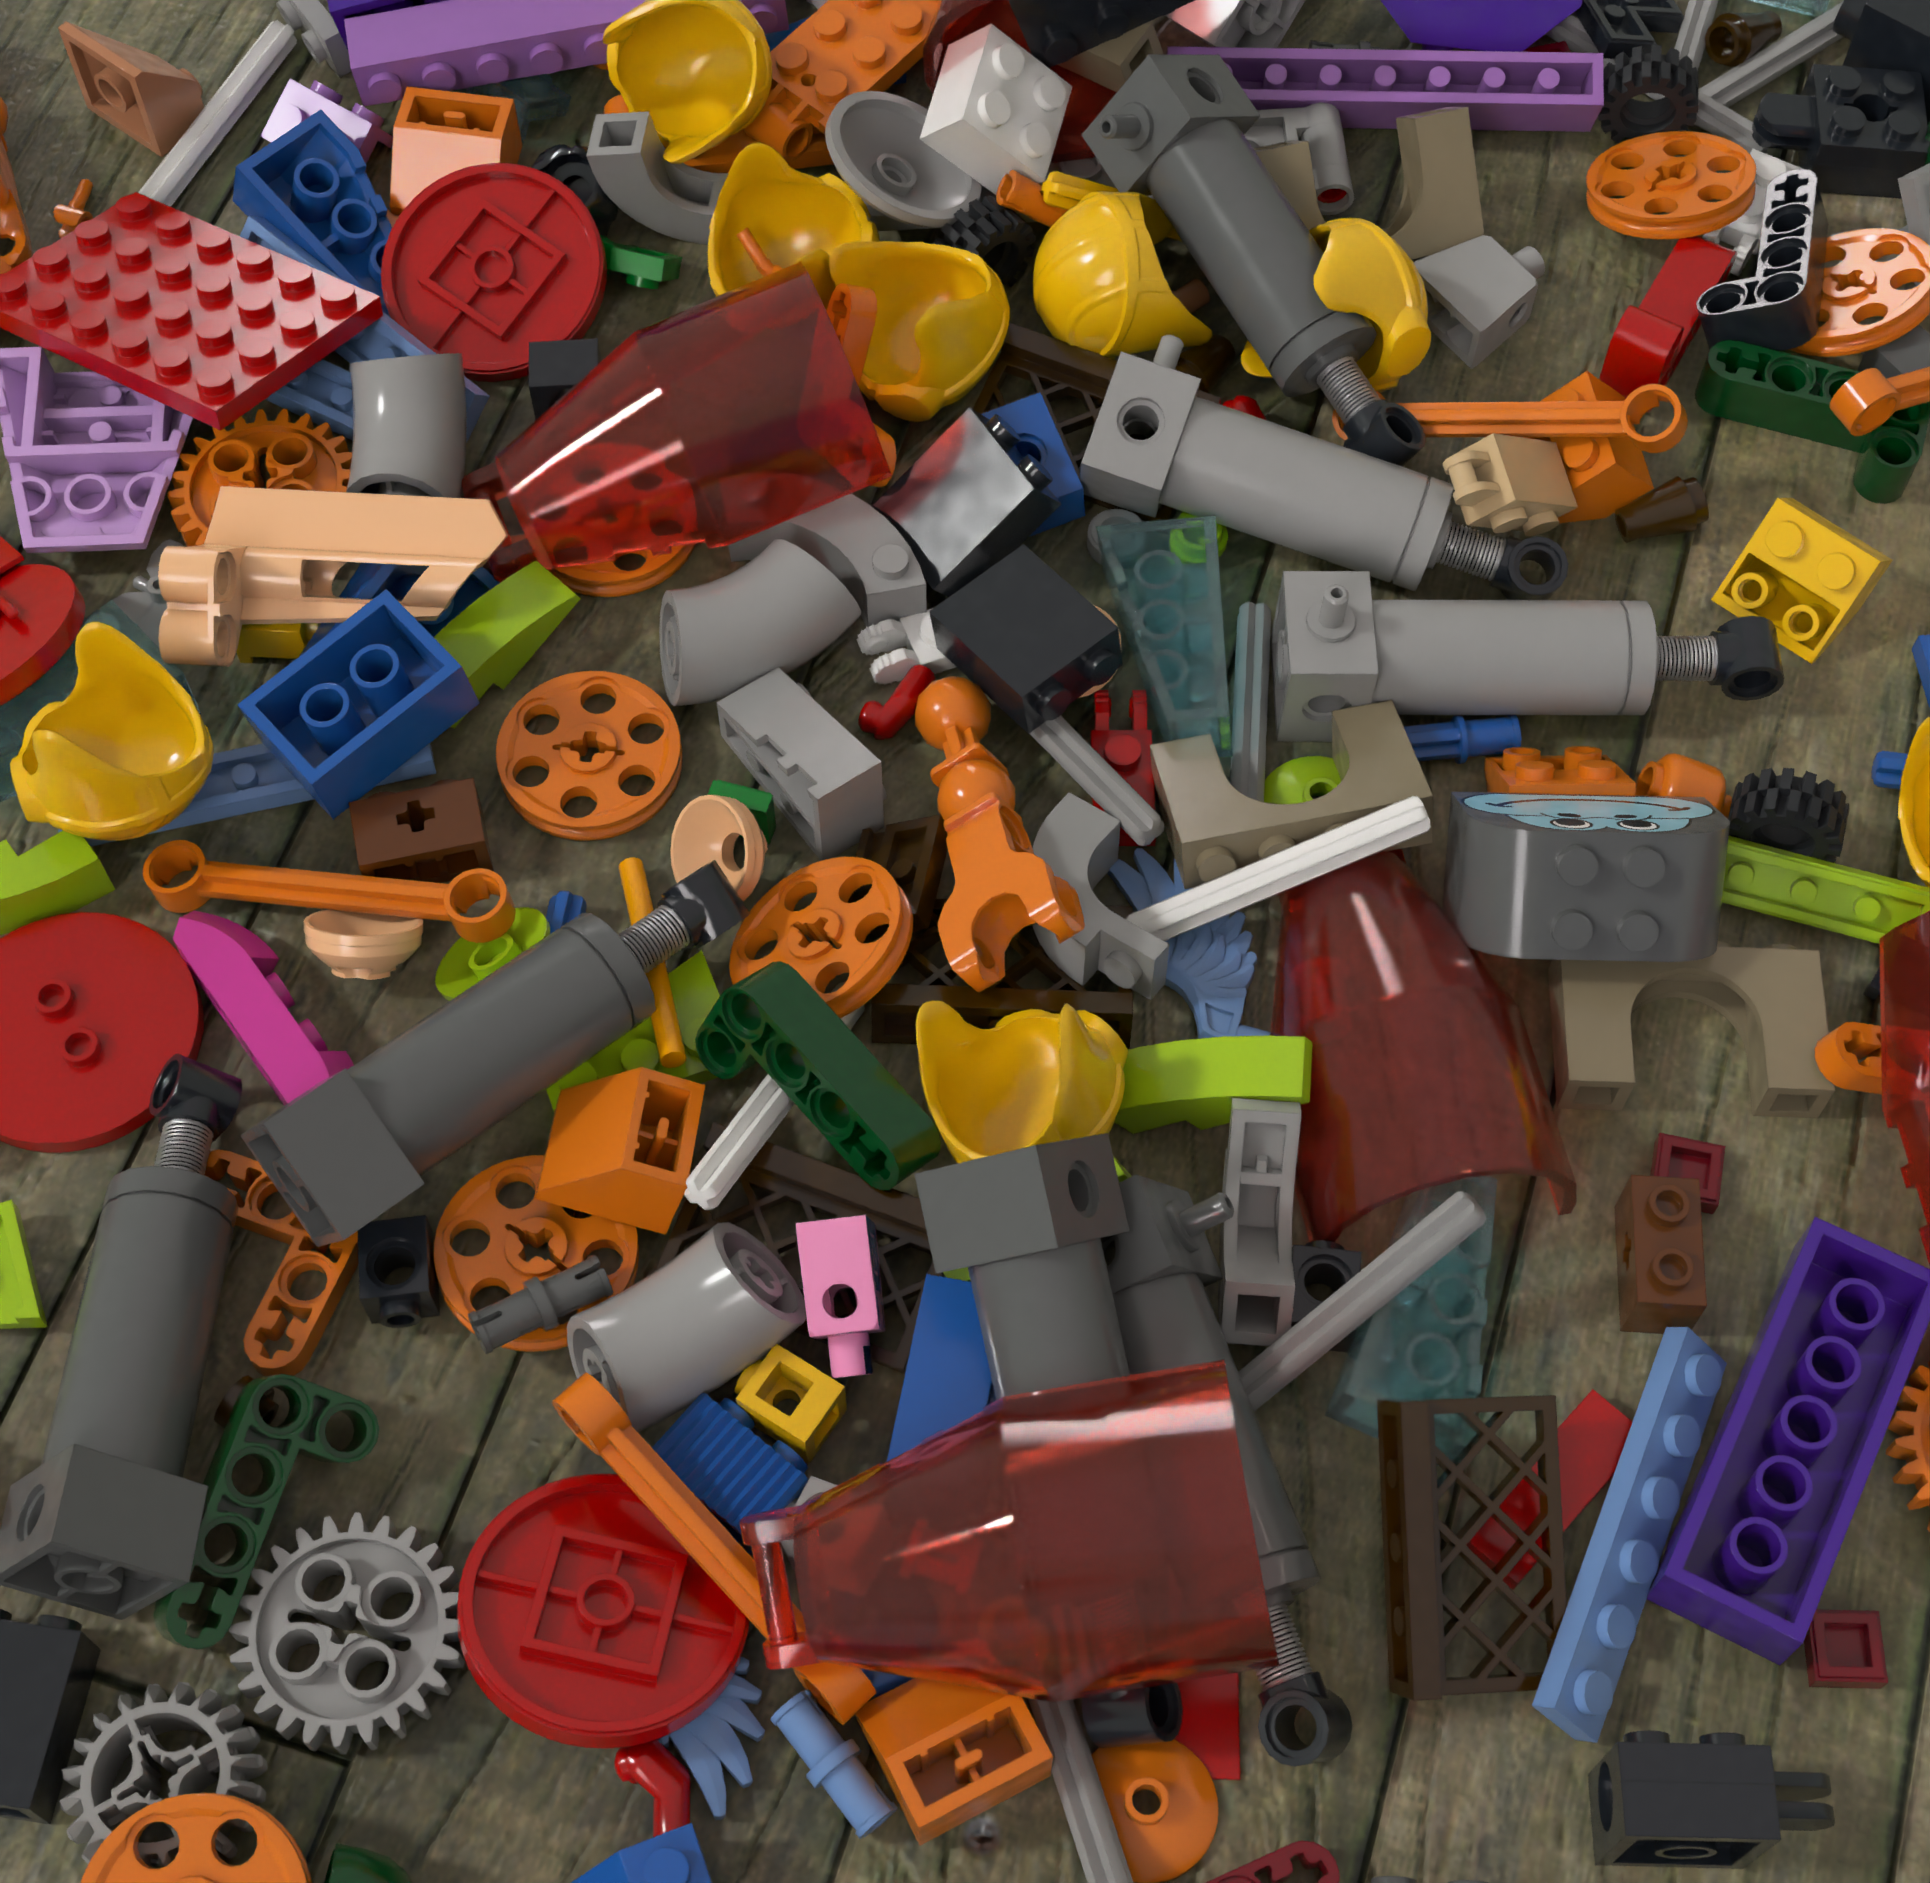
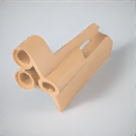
[158,486,508,667]

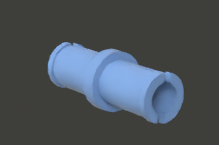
[770,1689,898,1839]

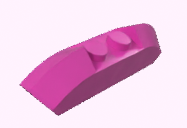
[173,911,354,1106]

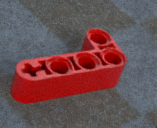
[1599,236,1737,413]

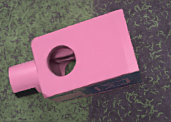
[795,1215,885,1378]

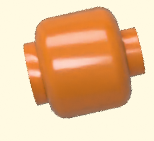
[1635,753,1732,818]

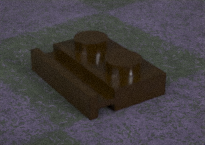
[848,814,948,938]

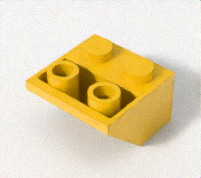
[1711,498,1893,664]

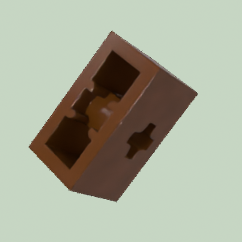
[349,778,494,883]
[1615,1175,1707,1334]

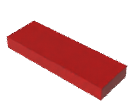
[1466,1389,1632,1590]

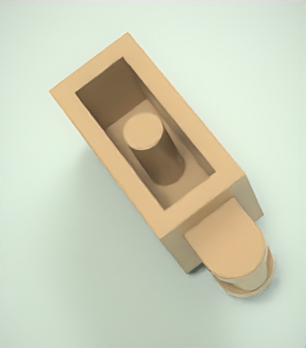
[1442,433,1578,536]

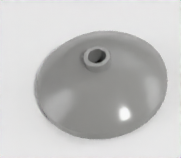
[825,91,982,227]

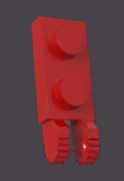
[1090,690,1156,846]

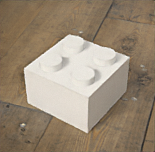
[920,23,1073,195]

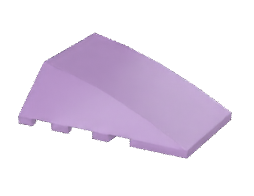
[0,347,193,553]

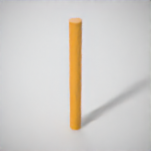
[619,857,687,1068]

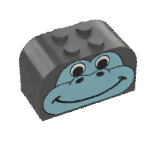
[1442,792,1730,962]

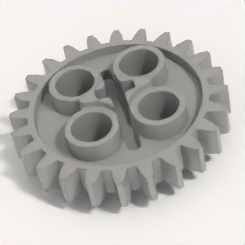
[229,1512,465,1754]

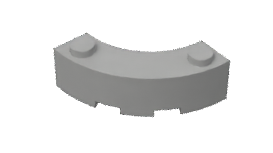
[716,469,927,627]

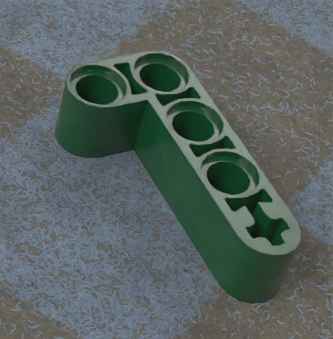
[1695,340,1930,504]
[695,961,941,1190]
[153,1374,379,1649]

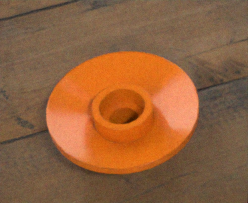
[1091,1739,1218,1883]

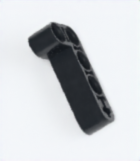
[1696,169,1828,351]

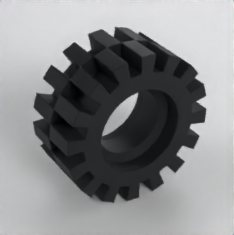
[1598,45,1699,143]
[933,196,1036,287]
[1728,768,1849,863]

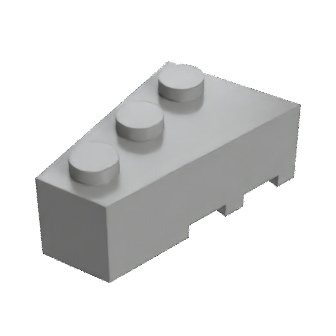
[717,667,887,861]

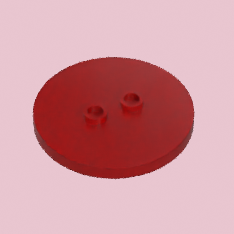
[381,163,607,382]
[0,564,86,706]
[0,912,204,1153]
[457,1473,750,1749]

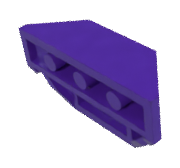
[1380,0,1582,52]

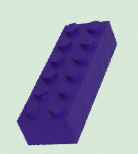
[1647,1217,1930,1666]

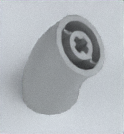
[346,353,467,498]
[659,539,861,706]
[567,1223,806,1432]

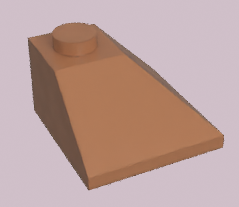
[58,22,204,157]

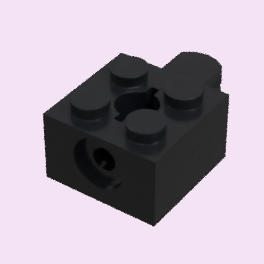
[1752,64,1930,199]
[1588,1730,1835,1869]

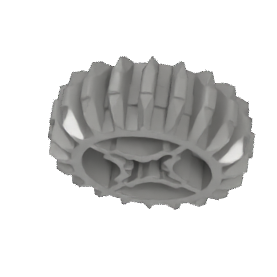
[59,1682,268,1868]

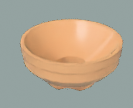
[670,795,768,902]
[304,910,424,980]

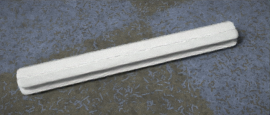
[138,20,297,207]
[1126,796,1431,941]
[685,982,865,1210]

